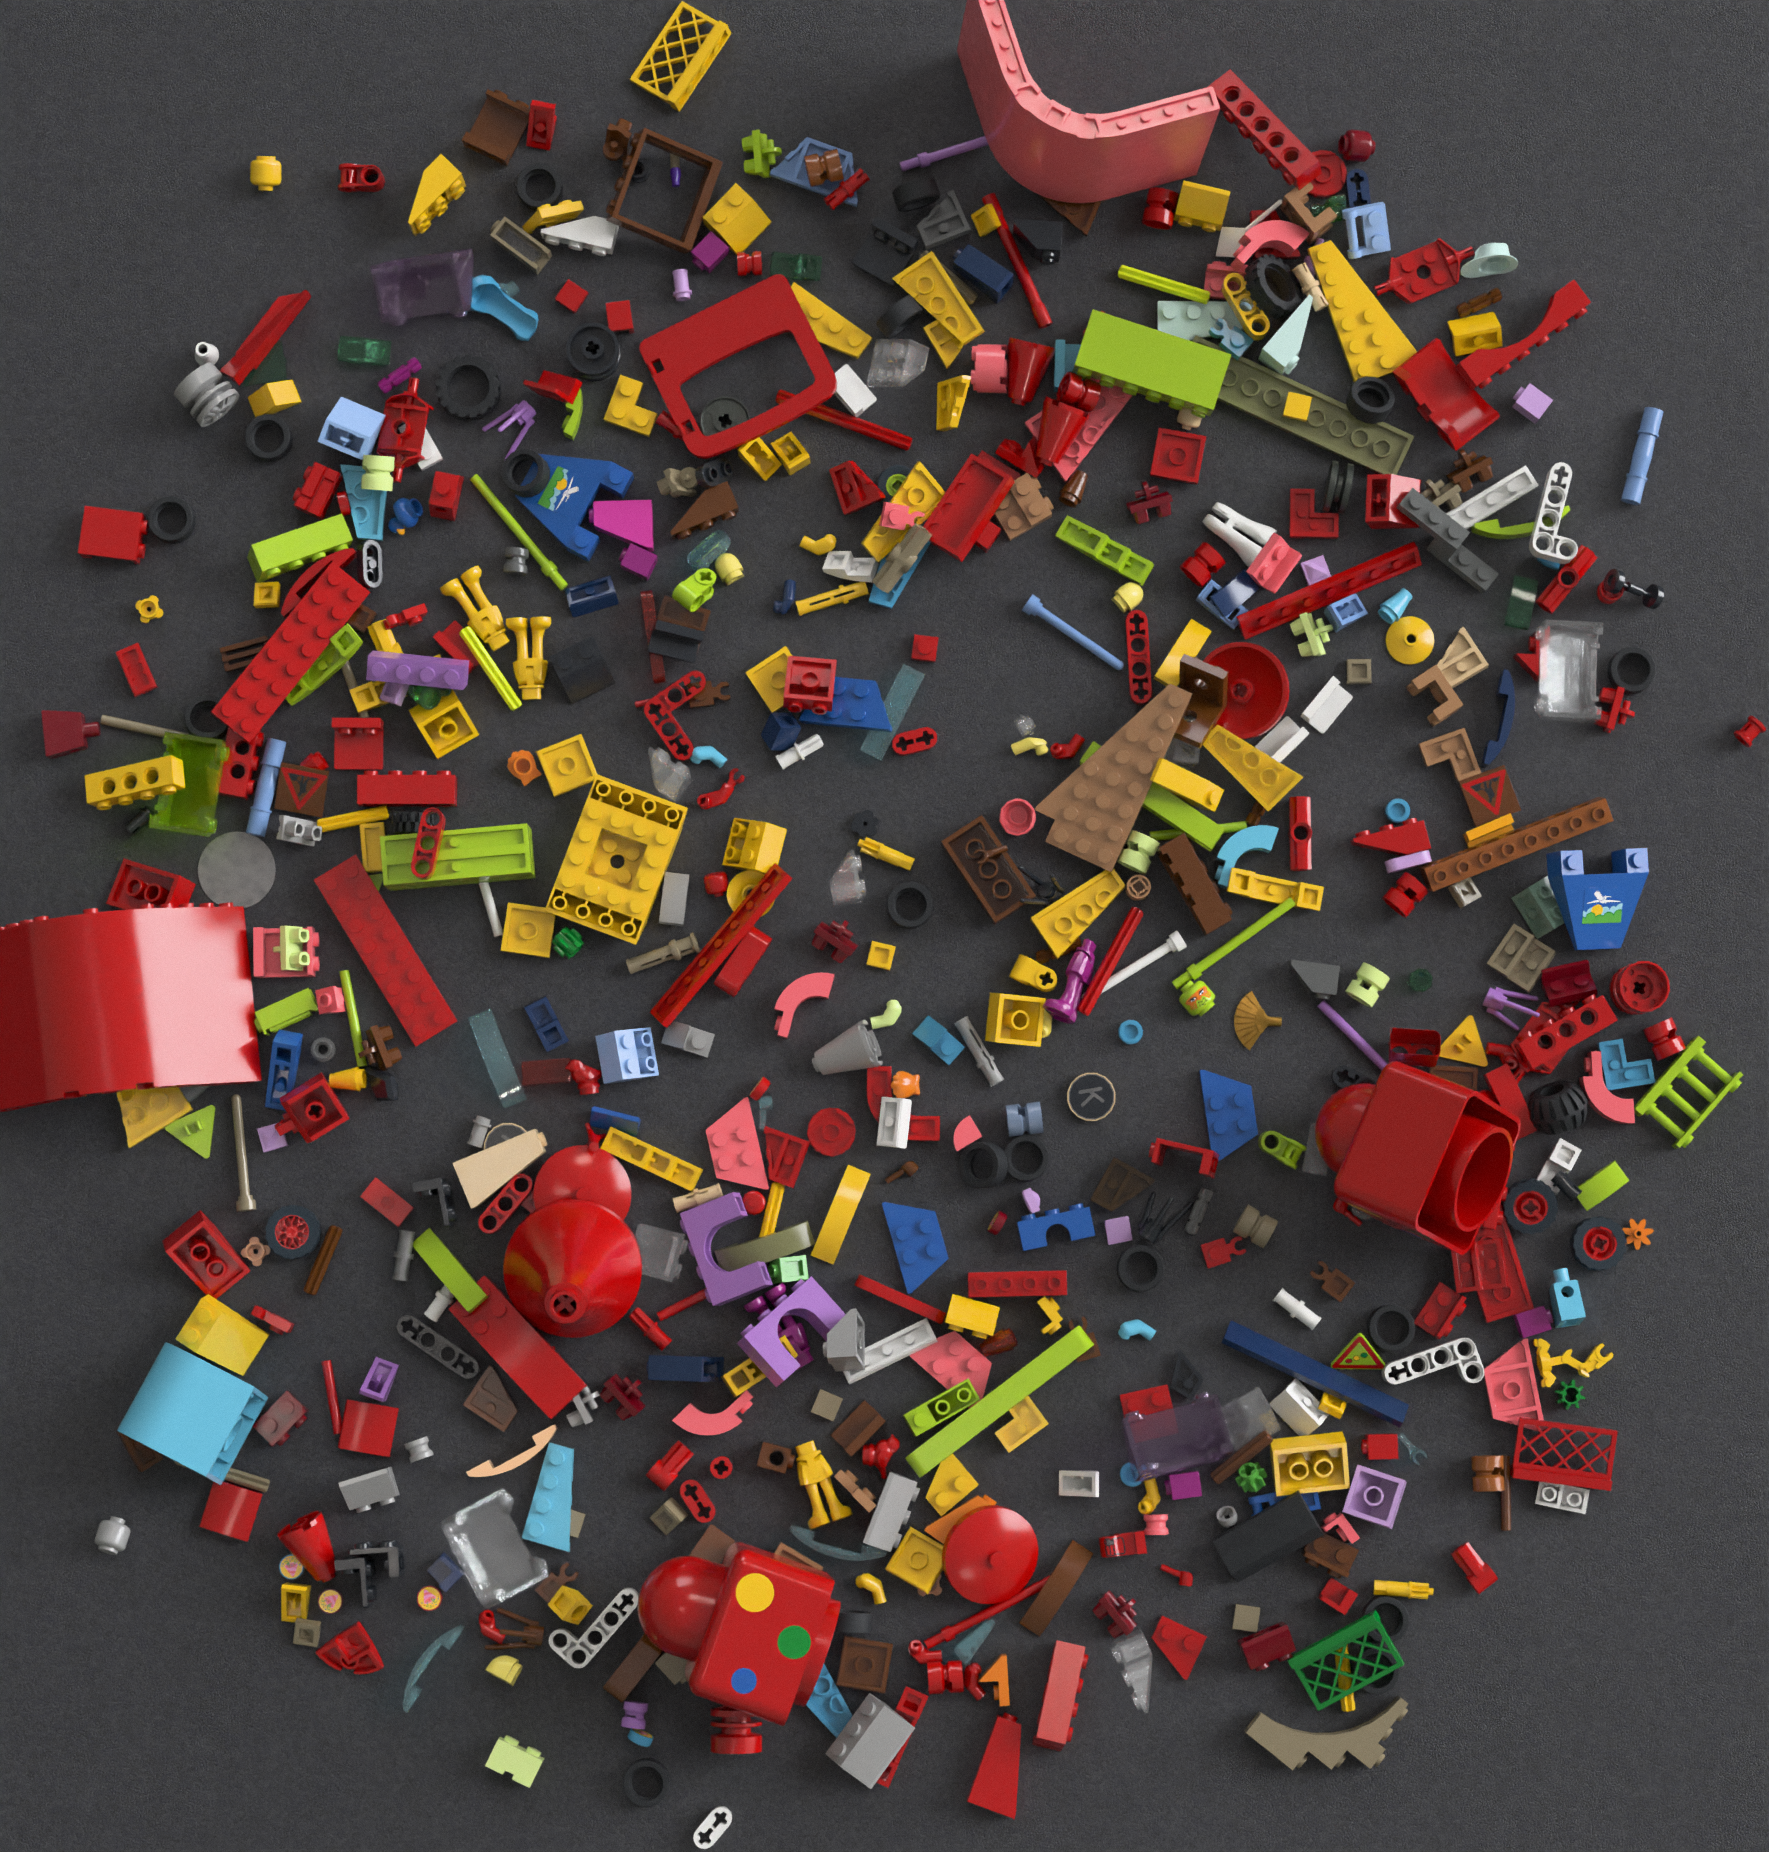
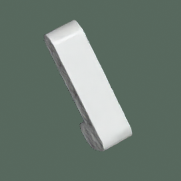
[1529,462,1578,564]
[1381,1337,1484,1384]
[549,1588,639,1668]

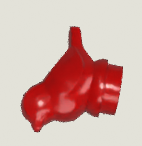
[565,1059,602,1095]
[863,1434,900,1479]

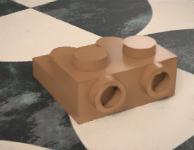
[994,473,1054,541]

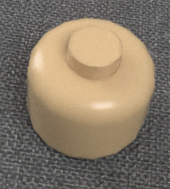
[1177,407,1202,430]

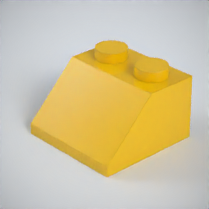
[1174,180,1231,232]
[703,183,771,255]
[409,688,479,759]
[985,992,1046,1047]

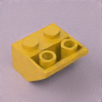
[722,818,787,874]
[944,1294,1000,1339]

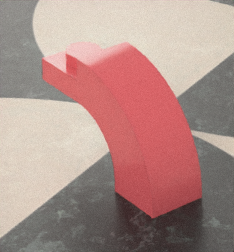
[1230,220,1310,271]
[774,972,834,1039]
[1579,1051,1635,1124]
[672,1390,753,1435]

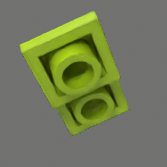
[562,388,583,441]
[1577,1160,1629,1211]

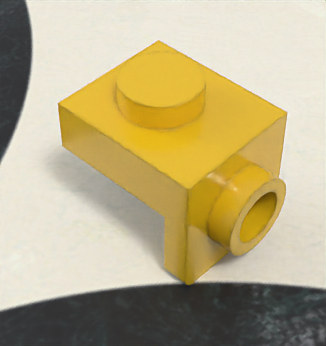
[1036,1296,1063,1335]

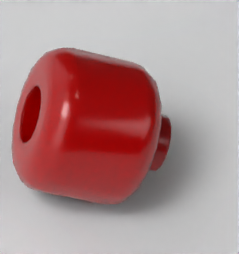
[704,871,729,897]
[742,1191,766,1215]

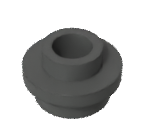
[311,1037,336,1062]

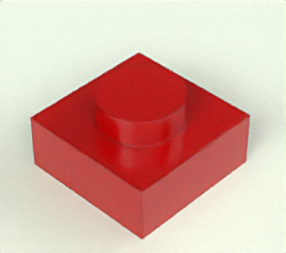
[911,634,939,663]

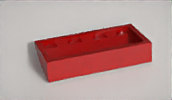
[923,453,1015,562]

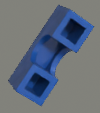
[1017,1203,1096,1251]

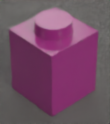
[691,231,729,274]
[619,543,658,581]
[1513,1306,1553,1338]
[1164,1471,1202,1500]

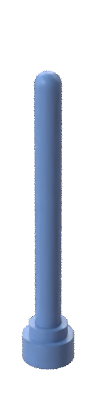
[1022,594,1124,670]

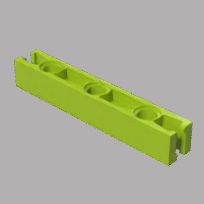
[1080,741,1225,852]

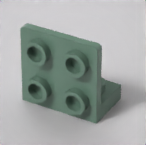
[1511,876,1565,939]

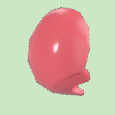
[999,798,1036,836]

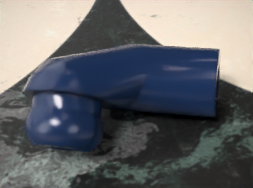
[773,580,796,615]

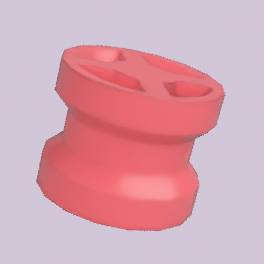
[1143,1514,1169,1535]

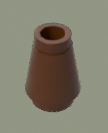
[1059,470,1088,508]

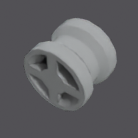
[404,1436,434,1463]

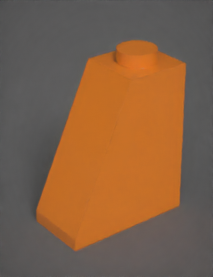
[924,1494,997,1544]

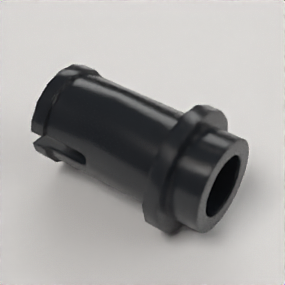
[124,806,156,836]
[1551,1170,1582,1202]

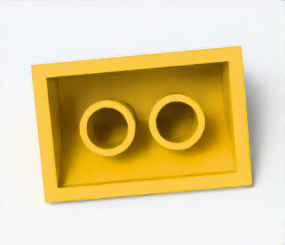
[1269,1431,1350,1496]

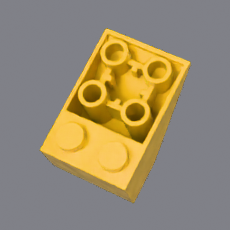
[408,154,466,236]

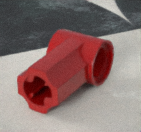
[645,1440,694,1492]
[1451,1542,1498,1594]

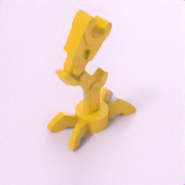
[1533,1338,1614,1387]

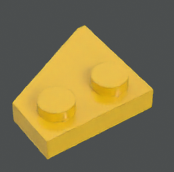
[936,375,971,431]
[925,1453,979,1517]

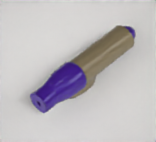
[670,153,681,187]

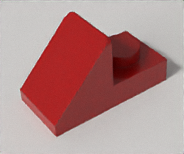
[526,100,557,151]
[995,436,1045,478]
[1513,630,1546,682]

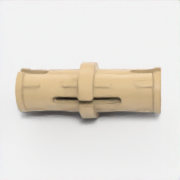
[1292,262,1329,312]
[672,1183,723,1213]

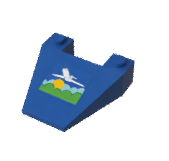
[515,454,634,562]
[1546,848,1649,950]

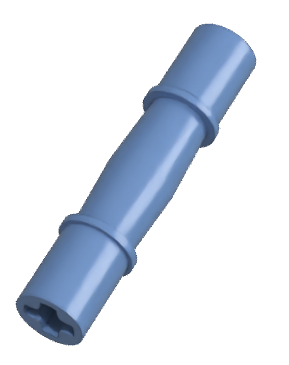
[1621,407,1664,505]
[246,738,286,837]

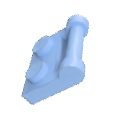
[1342,202,1391,259]

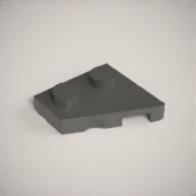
[917,190,971,250]

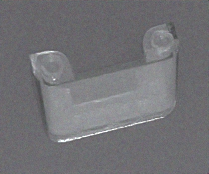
[1534,619,1603,724]
[441,1488,549,1609]

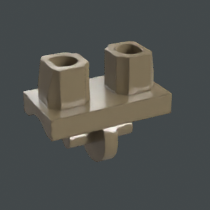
[657,467,698,498]
[1421,479,1462,510]

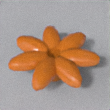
[1622,1219,1654,1250]

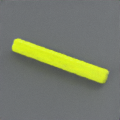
[1118,265,1210,304]
[459,626,522,711]

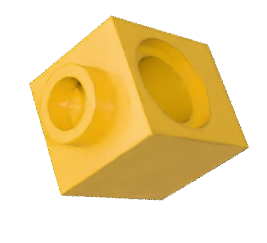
[547,1585,593,1625]

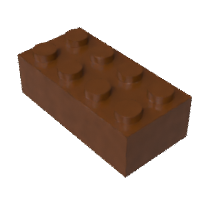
[941,815,1036,925]

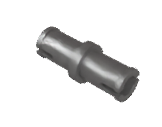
[392,1230,415,1281]

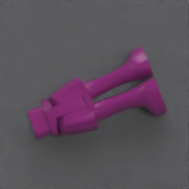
[1043,939,1096,1024]
[744,1283,814,1370]

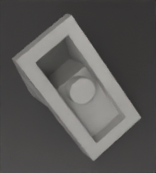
[661,1021,715,1058]

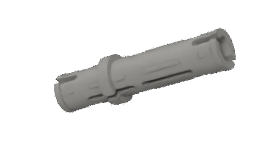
[954,1016,1004,1087]

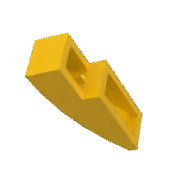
[1154,619,1212,687]

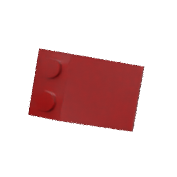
[106,859,196,910]
[162,1210,251,1299]

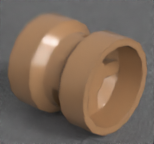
[1125,875,1151,901]

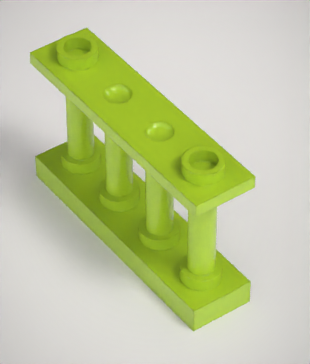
[1634,1036,1743,1149]

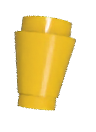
[329,1067,367,1091]

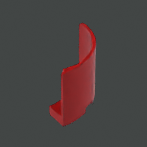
[1392,338,1500,451]

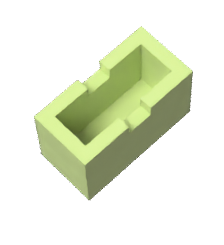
[485,1735,545,1788]

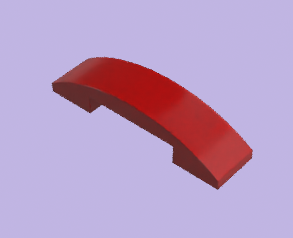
[281,548,357,619]
[876,1686,929,1788]

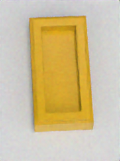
[359,822,386,873]

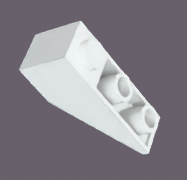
[540,216,619,256]

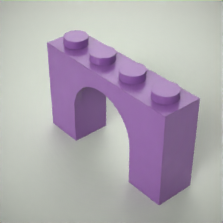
[680,1192,773,1306]
[737,1276,846,1388]

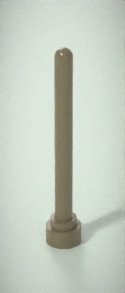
[231,1094,256,1212]

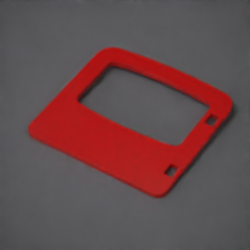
[639,274,837,459]

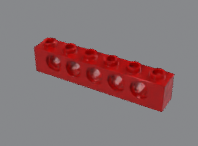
[1208,69,1322,190]

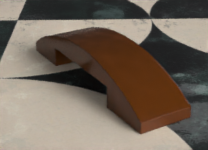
[1019,1540,1093,1637]

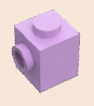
[1512,383,1553,424]

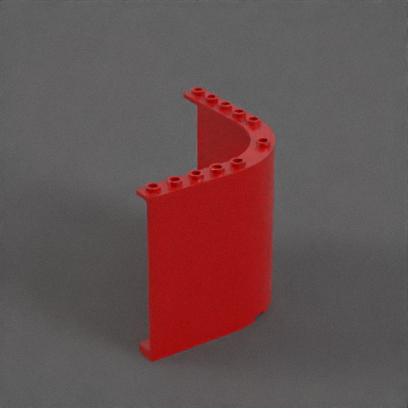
[0,902,262,1112]

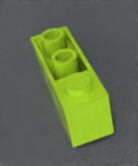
[902,1379,980,1437]

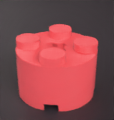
[971,344,1008,393]

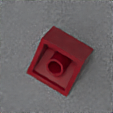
[1237,1621,1296,1672]

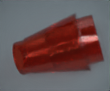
[980,1327,1018,1357]

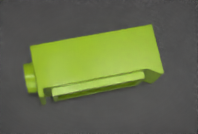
[254,988,319,1036]

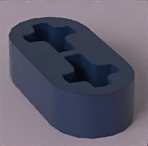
[1345,169,1371,208]

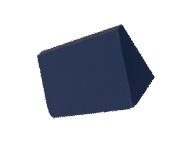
[564,575,619,617]

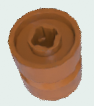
[804,149,844,187]
[1471,1455,1505,1492]

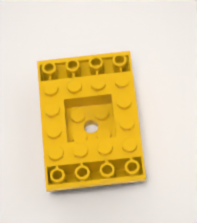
[544,774,688,945]

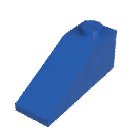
[265,1029,303,1111]

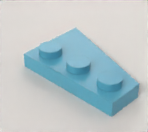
[340,464,387,541]

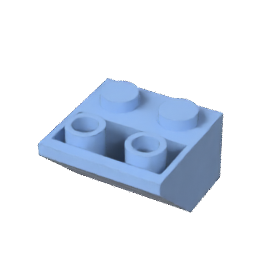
[318,397,386,460]
[595,1027,659,1084]

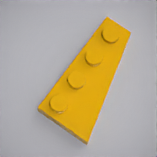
[791,282,872,359]

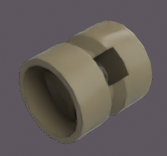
[1233,1204,1278,1248]

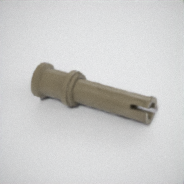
[626,932,701,974]

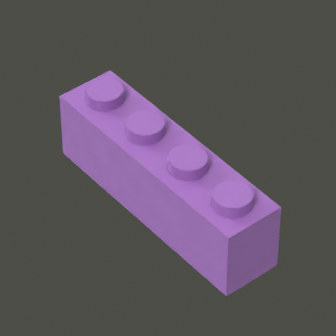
[366,650,469,690]

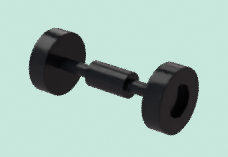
[1603,569,1664,609]

